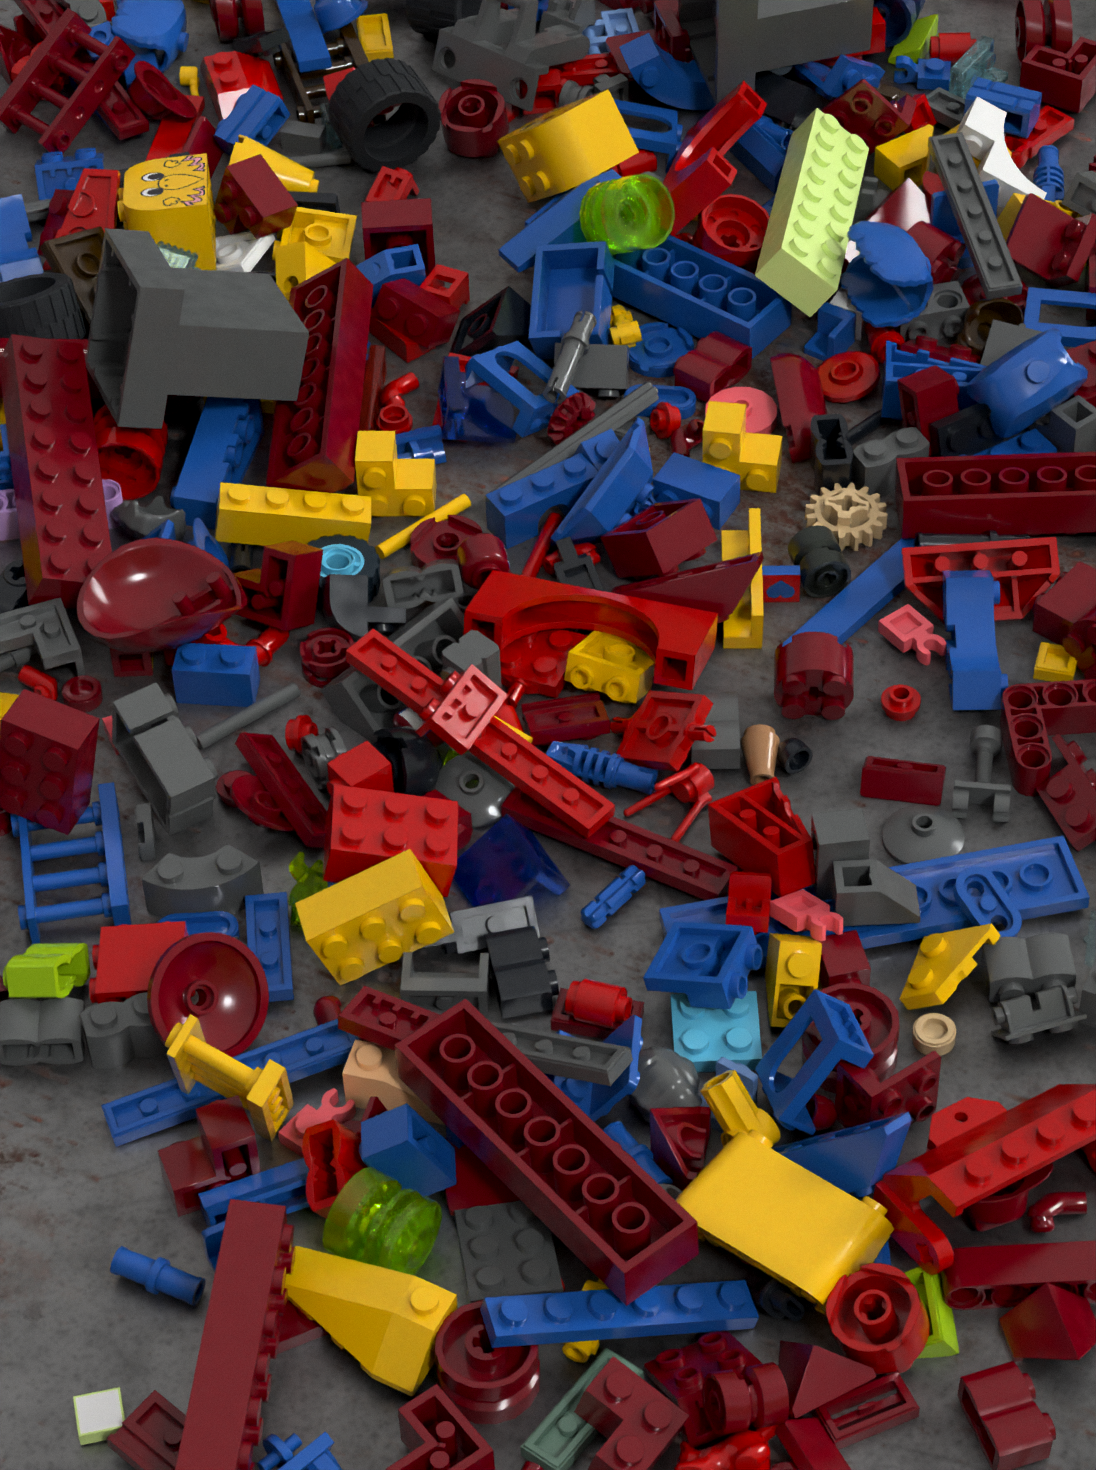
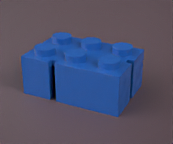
[528,241,615,360]

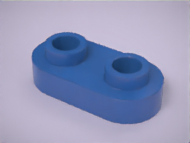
[953,866,1022,937]

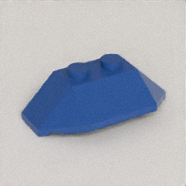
[550,417,655,550]
[771,1112,912,1198]

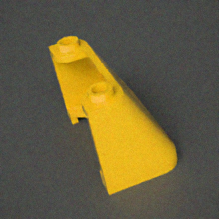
[676,1129,894,1317]

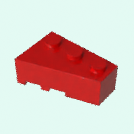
[707,776,816,897]

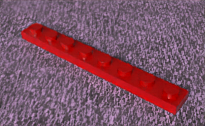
[345,629,616,839]

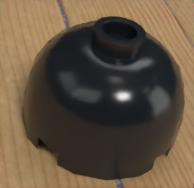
[370,726,442,796]

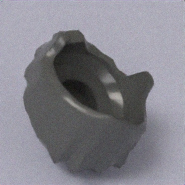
[112,495,187,541]
[629,1046,702,1123]

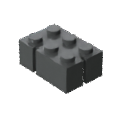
[112,682,218,836]

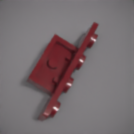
[1036,733,1096,852]

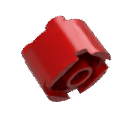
[826,1263,930,1374]

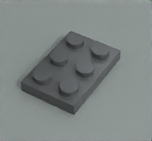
[454,1200,563,1303]

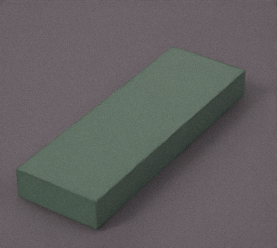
[520,1348,644,1470]

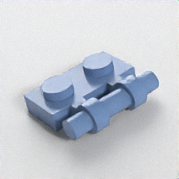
[582,8,640,55]

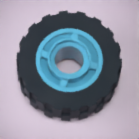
[308,534,380,610]

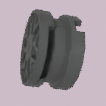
[301,726,347,789]

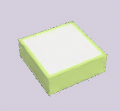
[73,1387,125,1445]

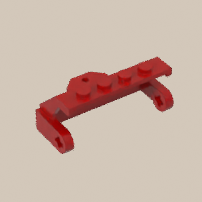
[873,1084,1096,1275]

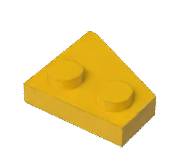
[899,923,1000,1010]

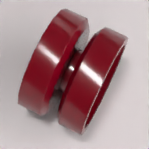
[209,0,265,41]
[1015,0,1073,67]
[802,983,900,1094]
[435,1300,540,1424]

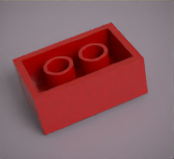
[323,784,458,897]

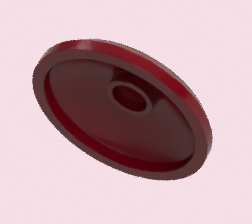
[147,932,269,1057]

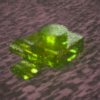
[288,852,328,929]

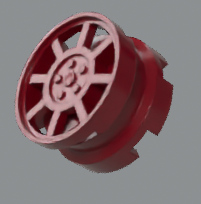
[300,628,354,688]

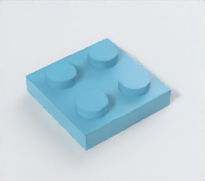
[670,991,762,1072]

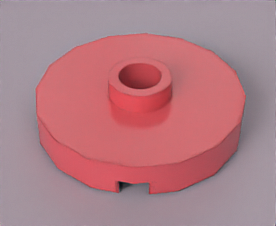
[705,386,777,434]

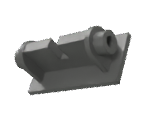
[991,984,1087,1044]

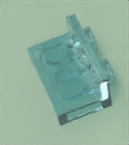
[949,35,1008,99]

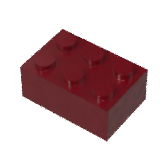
[0,689,100,835]

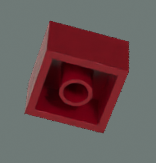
[361,198,435,277]
[601,498,718,580]

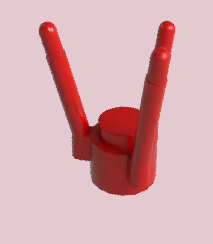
[623,762,715,842]

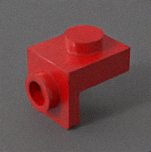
[726,871,772,935]

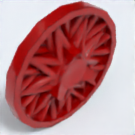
[816,351,881,403]

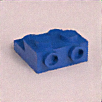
[643,921,763,1009]

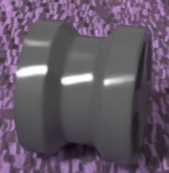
[559,80,594,107]

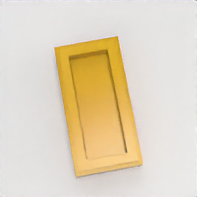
[356,13,394,62]

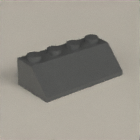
[320,597,464,743]

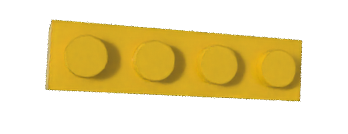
[215,482,371,546]

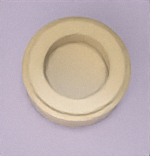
[912,1013,956,1056]

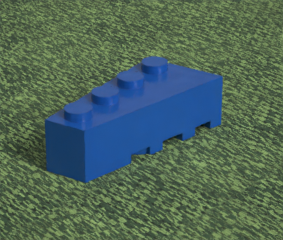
[170,397,265,530]

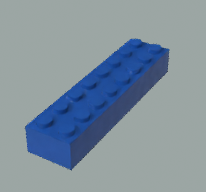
[525,189,792,359]

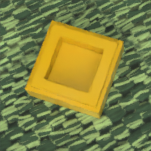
[1033,642,1077,682]

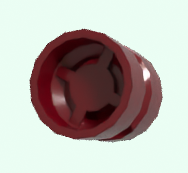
[703,1362,789,1436]

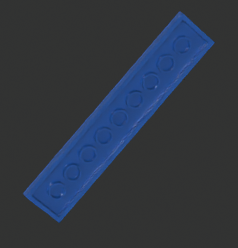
[659,835,1090,968]

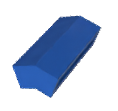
[729,122,787,194]
[198,1158,310,1228]

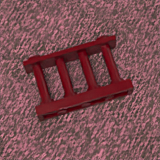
[0,8,136,154]

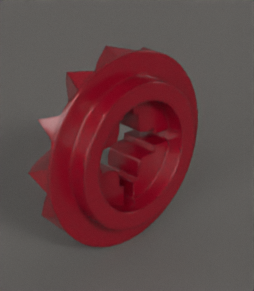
[547,392,596,445]

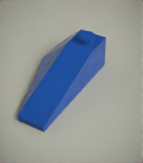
[498,169,633,273]

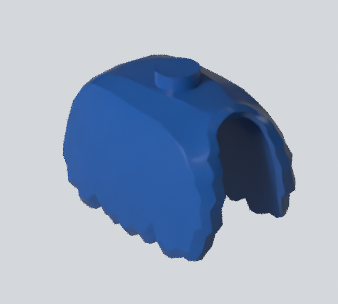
[111,0,189,79]
[839,221,934,328]
[967,328,1088,438]

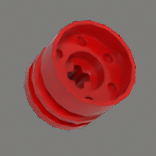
[691,194,770,274]
[93,405,168,500]

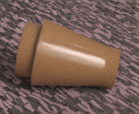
[740,724,780,785]

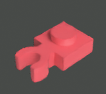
[878,604,946,666]
[770,889,843,942]
[278,1088,356,1158]

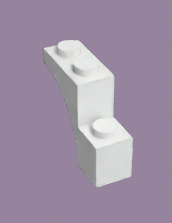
[956,97,1047,208]

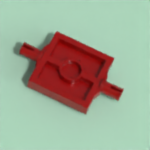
[500,629,587,708]
[610,690,716,772]

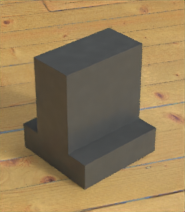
[678,0,874,105]
[85,228,309,429]

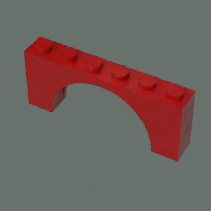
[648,80,767,236]
[463,570,718,690]

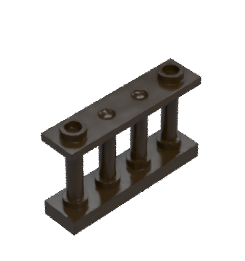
[272,22,386,124]

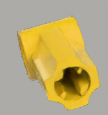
[700,1070,781,1147]

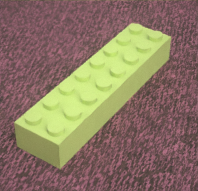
[755,108,869,317]

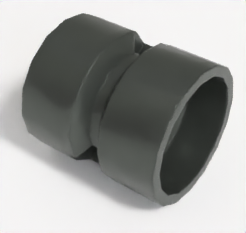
[788,525,851,598]

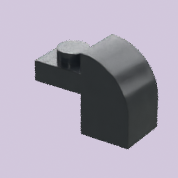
[322,574,406,642]

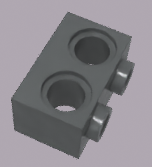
[891,281,970,342]

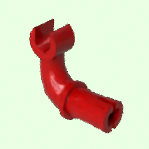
[196,623,290,667]

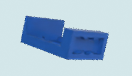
[614,99,683,173]
[1024,287,1096,347]
[460,341,580,438]
[755,989,874,1135]

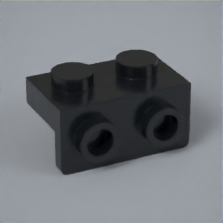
[929,403,1004,457]

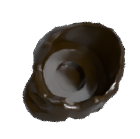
[955,298,1024,361]

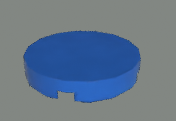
[629,322,694,378]

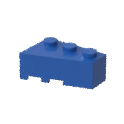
[881,340,987,421]

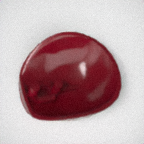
[77,538,247,653]

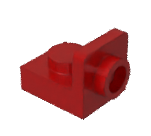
[365,166,420,202]

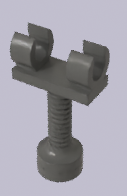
[951,725,1011,822]

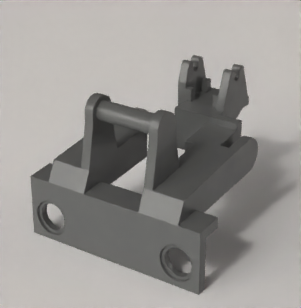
[432,0,596,111]

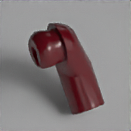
[670,419,704,458]
[1027,1191,1087,1233]

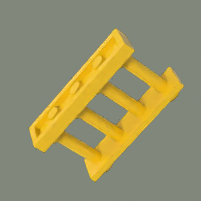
[165,1014,294,1142]

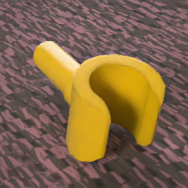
[179,66,200,96]

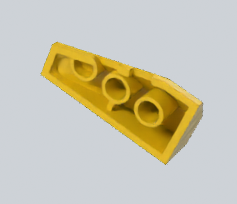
[284,1246,457,1397]

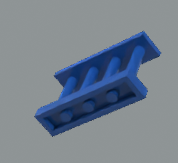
[10,782,132,944]

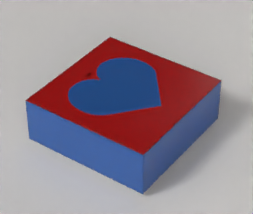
[762,565,800,602]

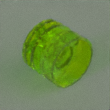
[579,174,675,255]
[322,1167,442,1275]

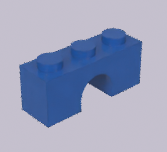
[485,453,599,549]

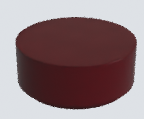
[62,675,103,713]

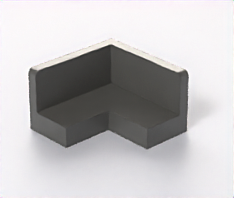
[0,597,86,676]

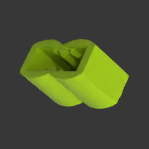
[3,943,91,999]

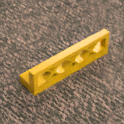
[721,508,764,649]

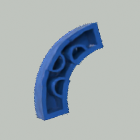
[619,33,716,110]
[0,194,44,283]
[942,570,1008,710]

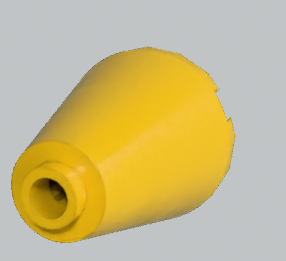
[228,134,319,193]

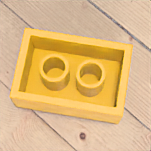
[295,849,454,986]

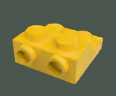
[272,207,357,263]
[564,631,655,703]

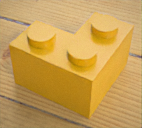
[703,401,782,493]
[355,431,437,517]

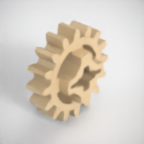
[805,483,887,551]

